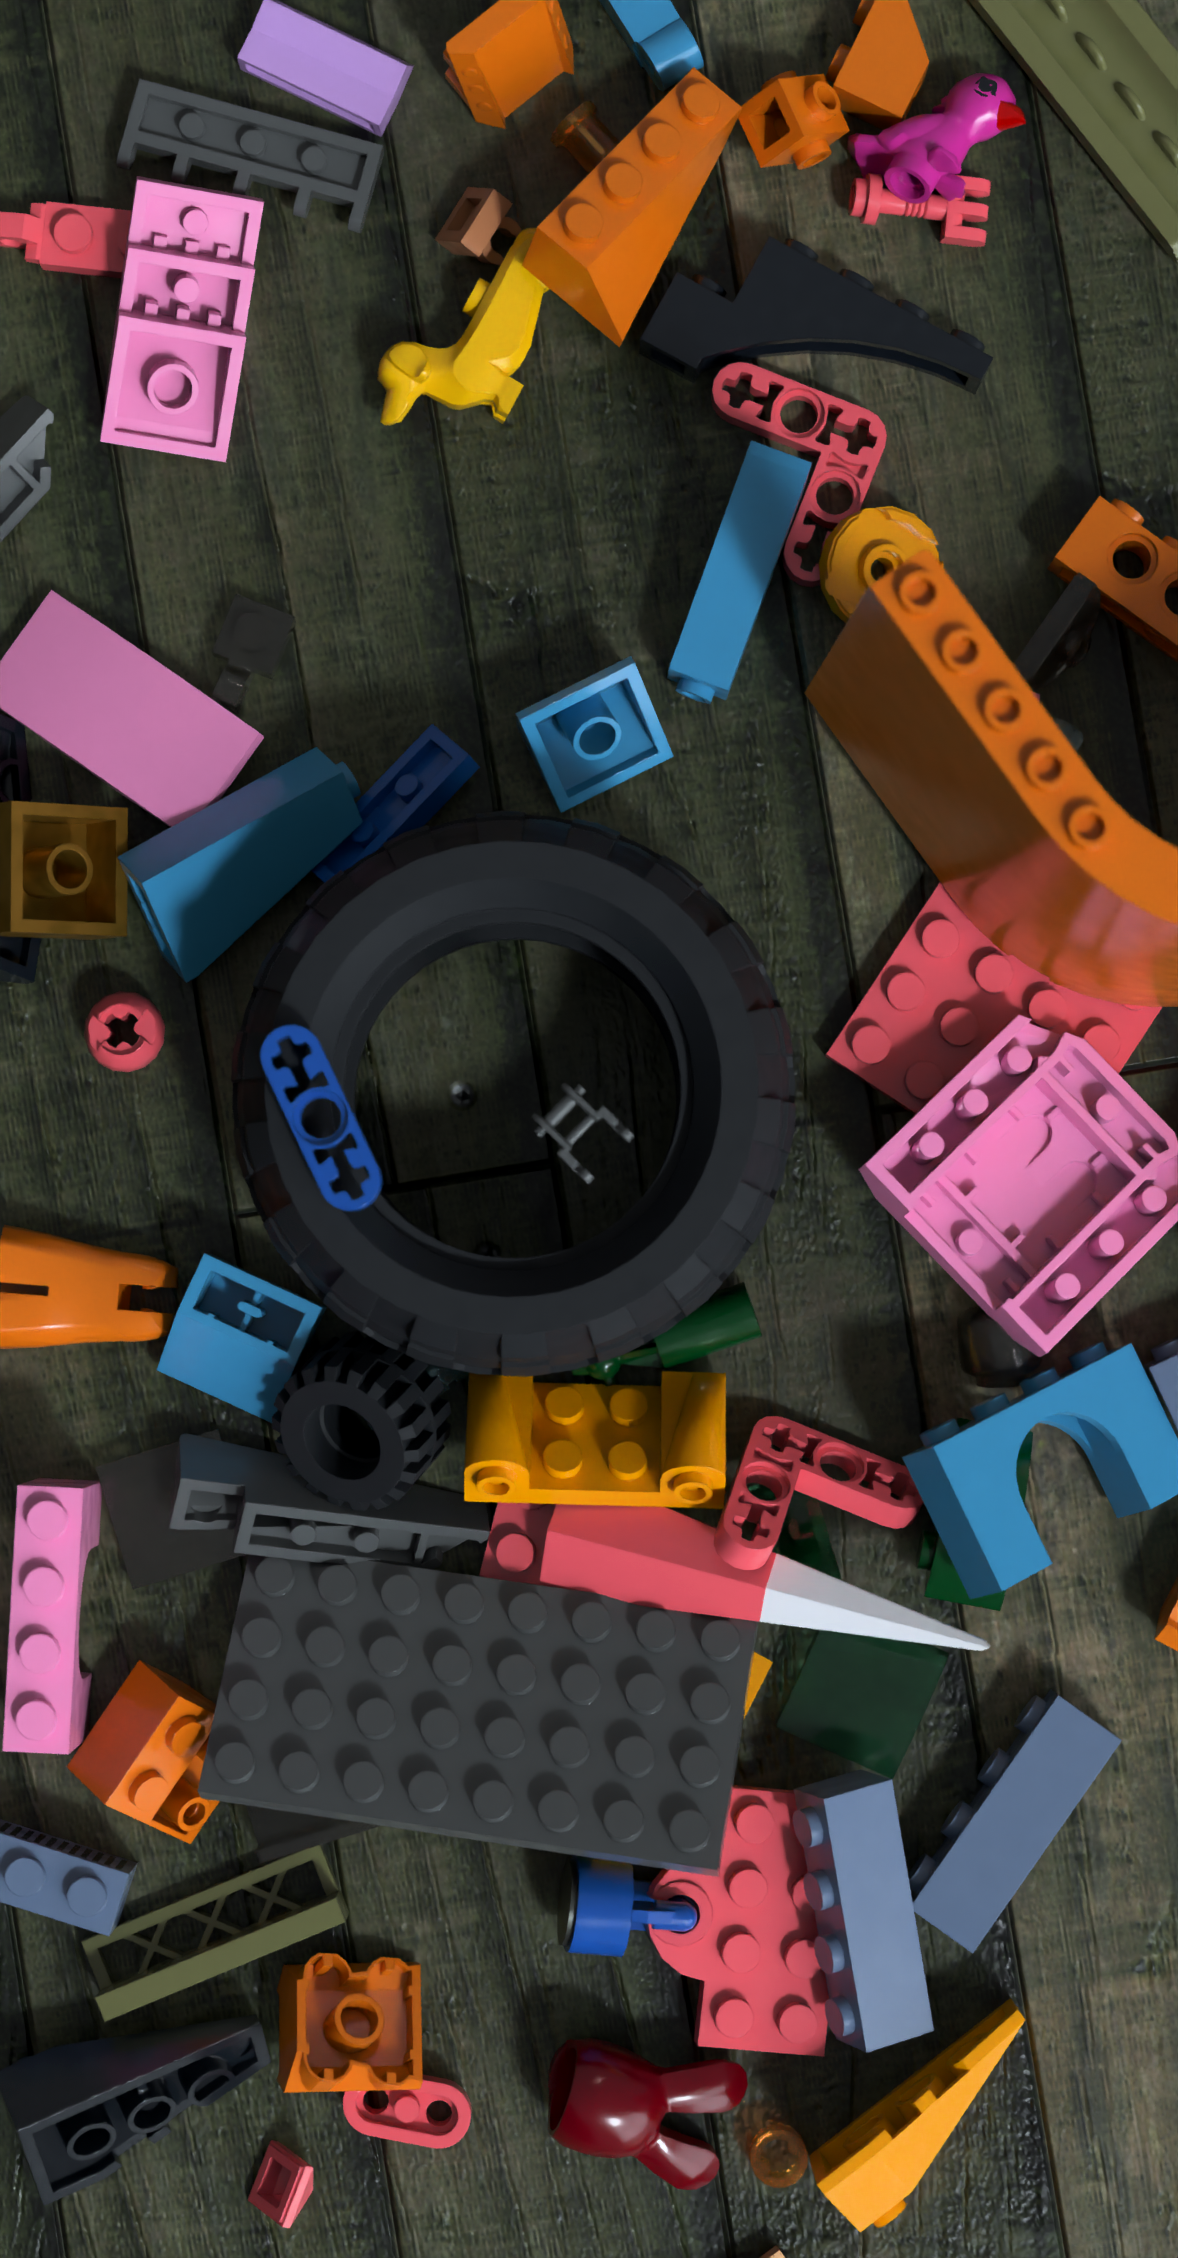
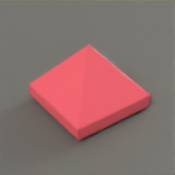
[248,2140,313,2228]

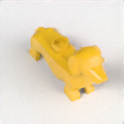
[377,228,549,426]

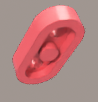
[343,2075,472,2149]

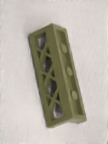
[81,1841,349,2022]

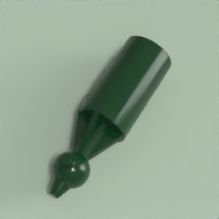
[571,1282,762,1386]

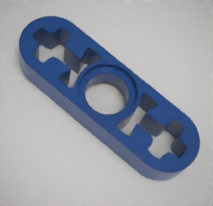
[260,1025,382,1211]

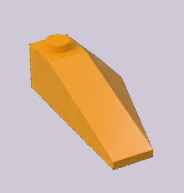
[809,1998,1026,2232]

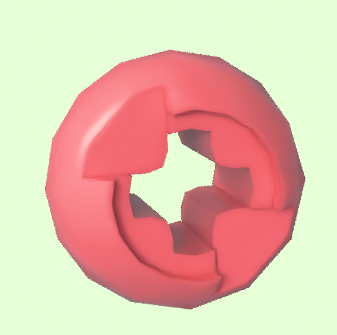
[84,991,165,1072]

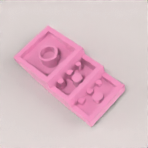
[100,176,264,462]
[0,590,264,827]

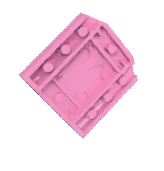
[859,1015,1178,1357]

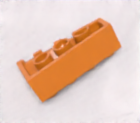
[522,67,742,347]

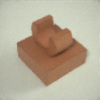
[435,187,521,265]

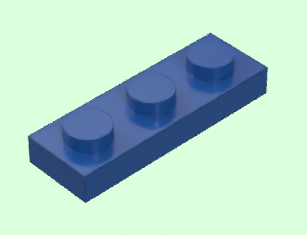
[311,724,480,883]

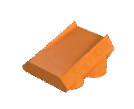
[443,0,574,129]
[277,1953,423,2093]

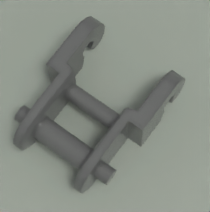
[531,1082,635,1185]

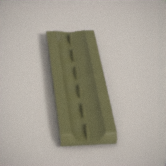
[969,0,1178,264]

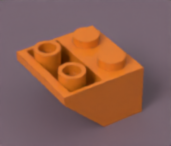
[67,1660,220,1844]

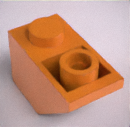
[826,0,930,130]

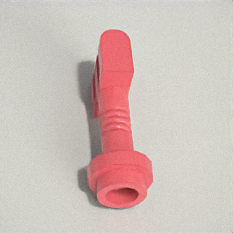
[848,173,991,247]

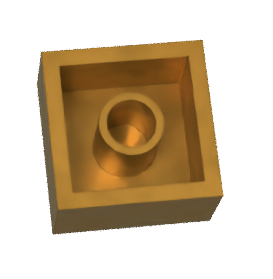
[0,801,128,940]

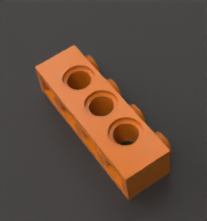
[1047,496,1178,663]

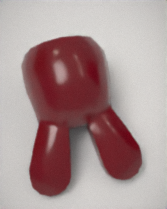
[548,2038,748,2190]

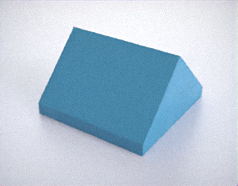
[515,656,674,813]

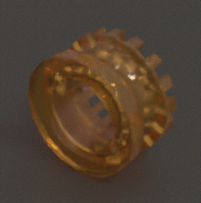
[749,2123,808,2188]

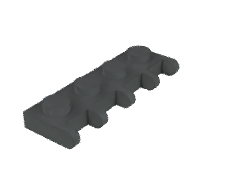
[117,78,384,234]

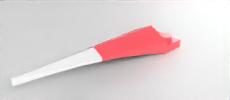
[479,1502,991,1651]

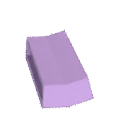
[237,0,414,137]

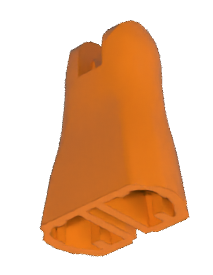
[0,1225,178,1349]

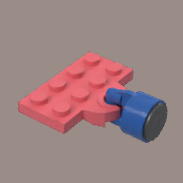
[557,1785,829,2057]

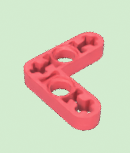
[711,362,887,587]
[714,1416,924,1570]

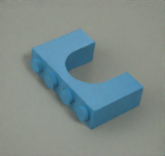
[902,1341,1178,1599]

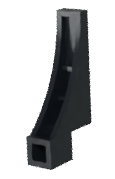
[639,236,993,394]

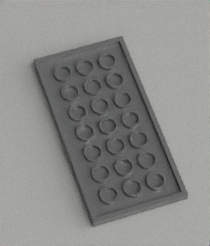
[198,1554,759,1877]

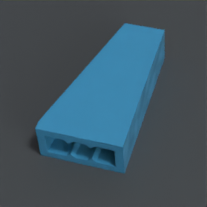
[667,440,812,704]
[117,747,363,983]

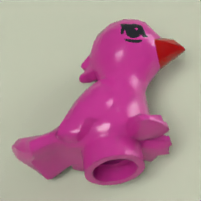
[847,73,1026,204]

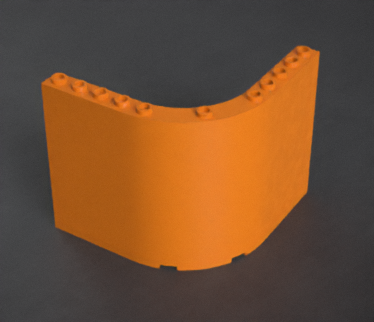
[804,549,1178,1007]

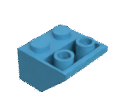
[157,1253,327,1423]

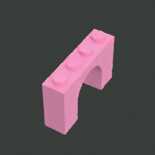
[2,1478,103,1754]

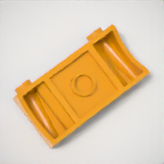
[464,1371,726,1509]

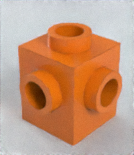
[738,70,850,170]

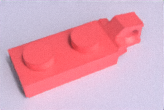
[0,201,131,278]

